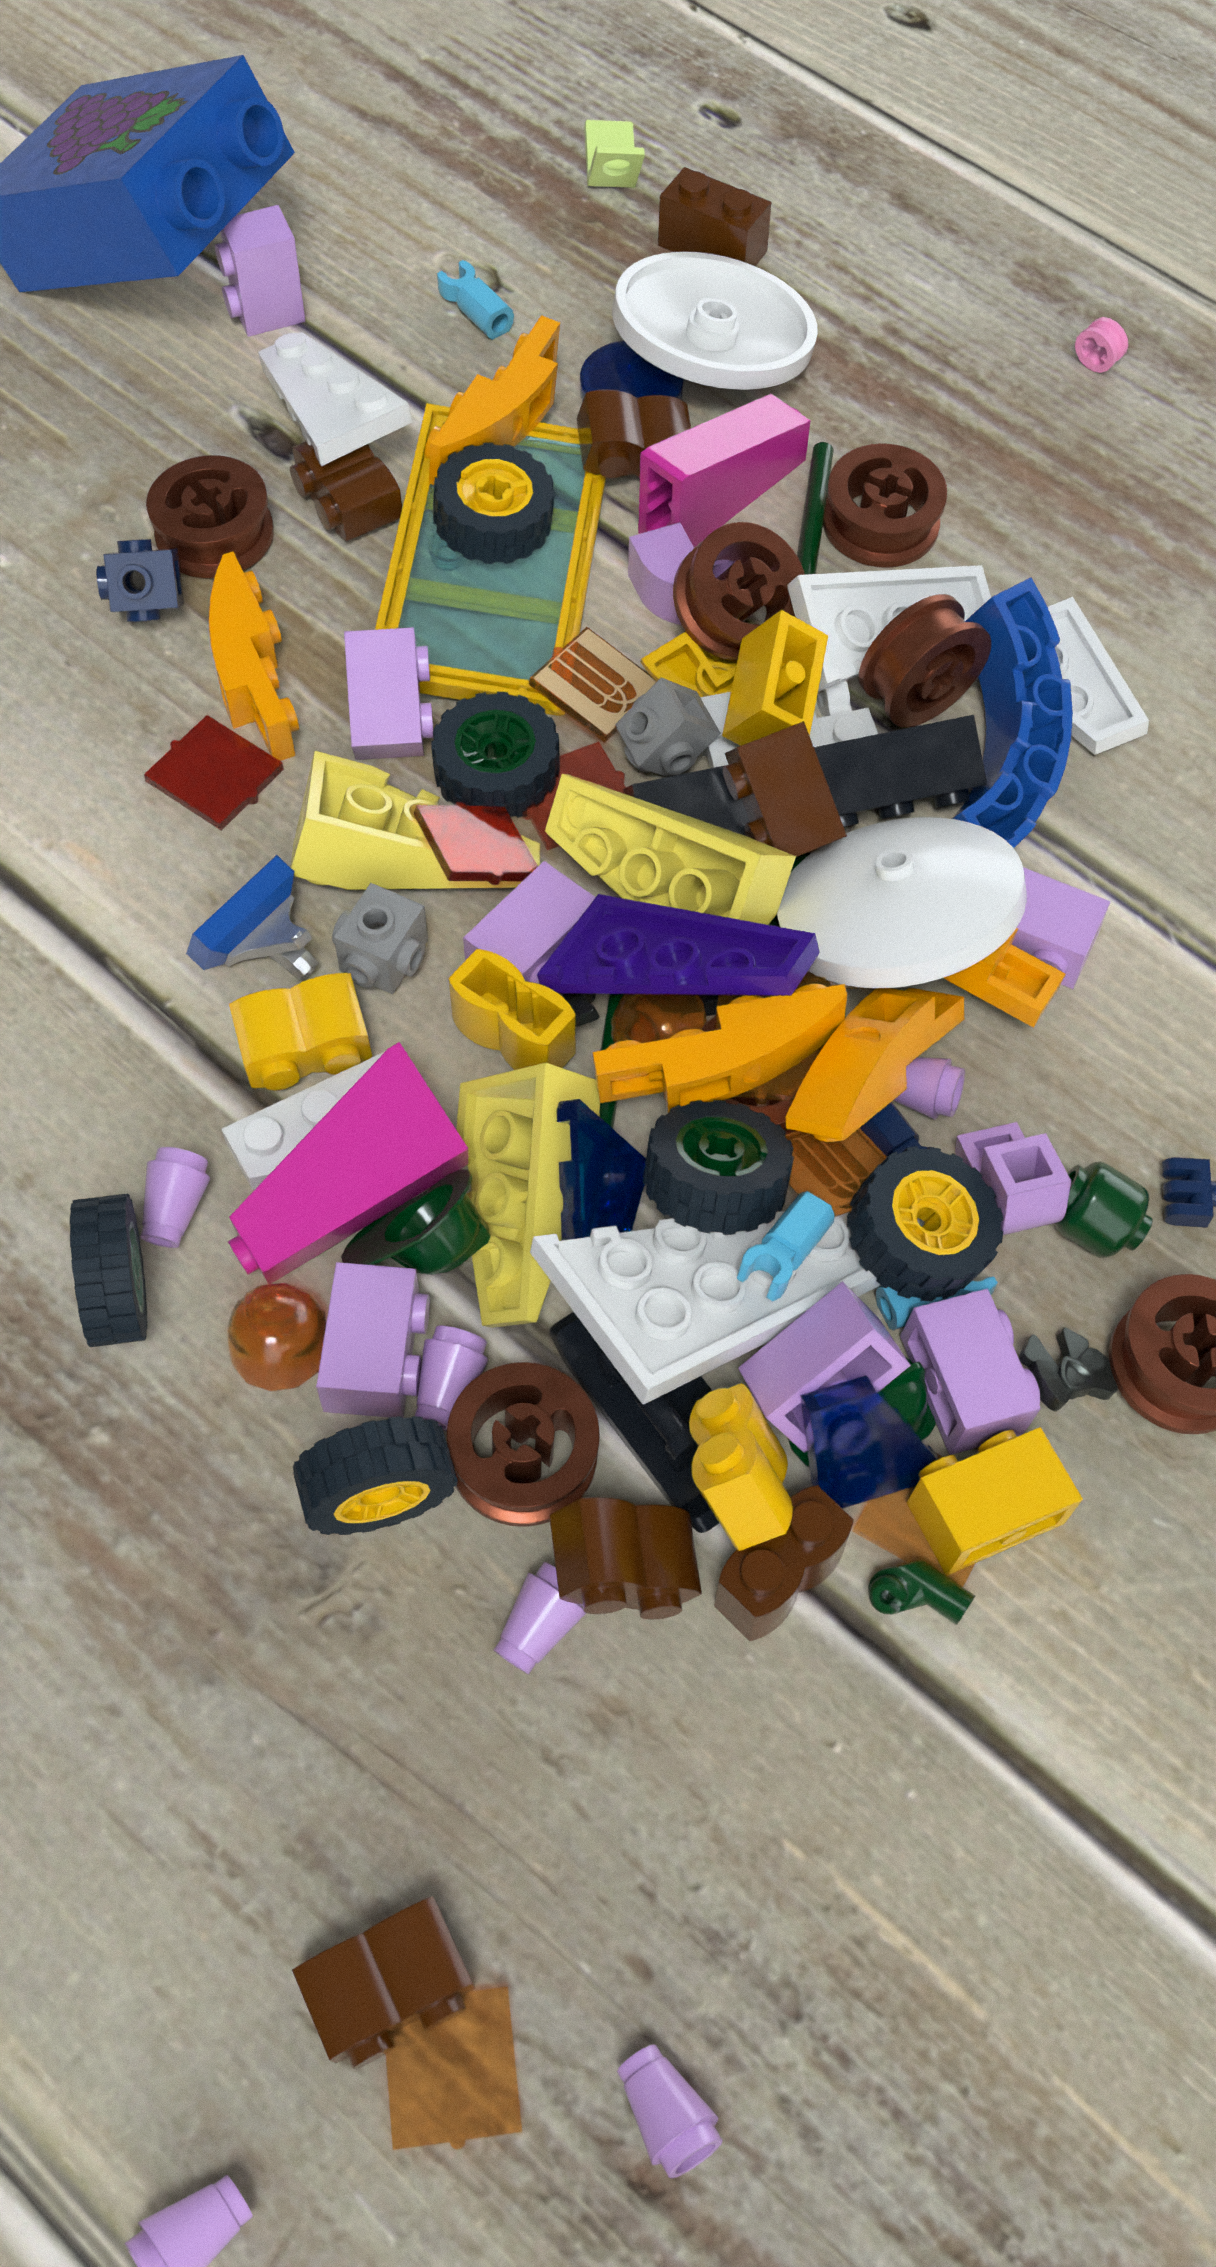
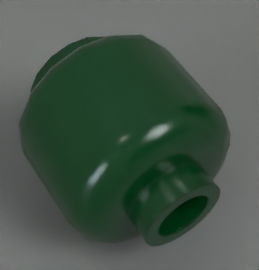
[1055,1161,1153,1258]

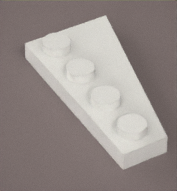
[258,332,412,466]
[787,565,991,691]

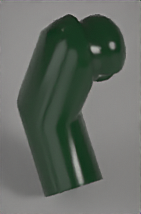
[868,1560,975,1625]

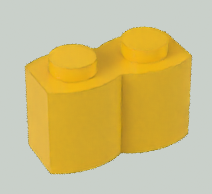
[448,949,576,1070]
[229,973,372,1091]
[689,1383,793,1551]

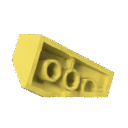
[456,1063,600,1328]

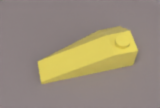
[290,751,540,890]
[545,774,796,925]

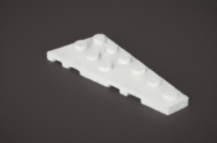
[530,1194,925,1405]

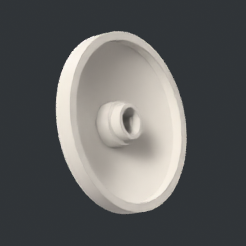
[612,252,818,390]
[777,817,1027,988]

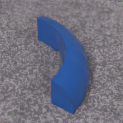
[952,577,1073,848]

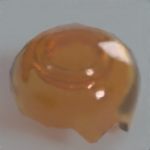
[611,994,707,1043]
[227,1283,327,1391]

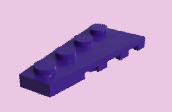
[537,894,820,995]

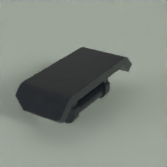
[549,1312,719,1533]

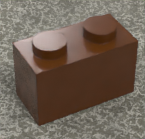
[658,167,772,266]
[723,721,847,857]

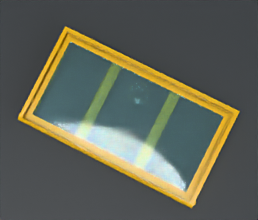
[375,403,606,716]

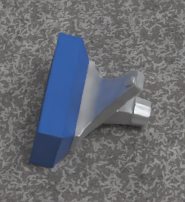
[186,855,318,981]

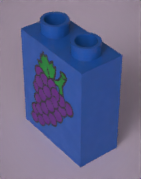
[0,55,295,292]

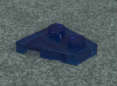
[556,1099,646,1240]
[800,1375,939,1509]

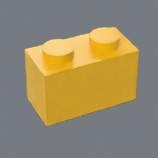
[722,610,829,746]
[907,1427,1083,1576]

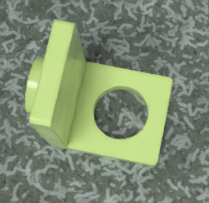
[584,120,645,188]

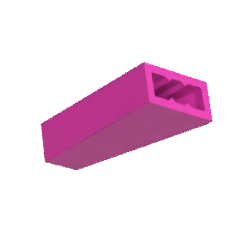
[638,394,811,547]
[227,1042,468,1285]

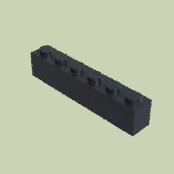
[623,715,987,836]

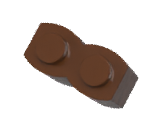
[576,390,691,478]
[290,441,402,541]
[714,1485,854,1641]
[549,1497,702,1620]
[292,1896,476,2069]

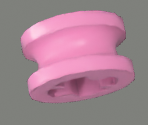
[1075,317,1128,373]

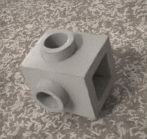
[615,677,721,777]
[332,883,428,994]

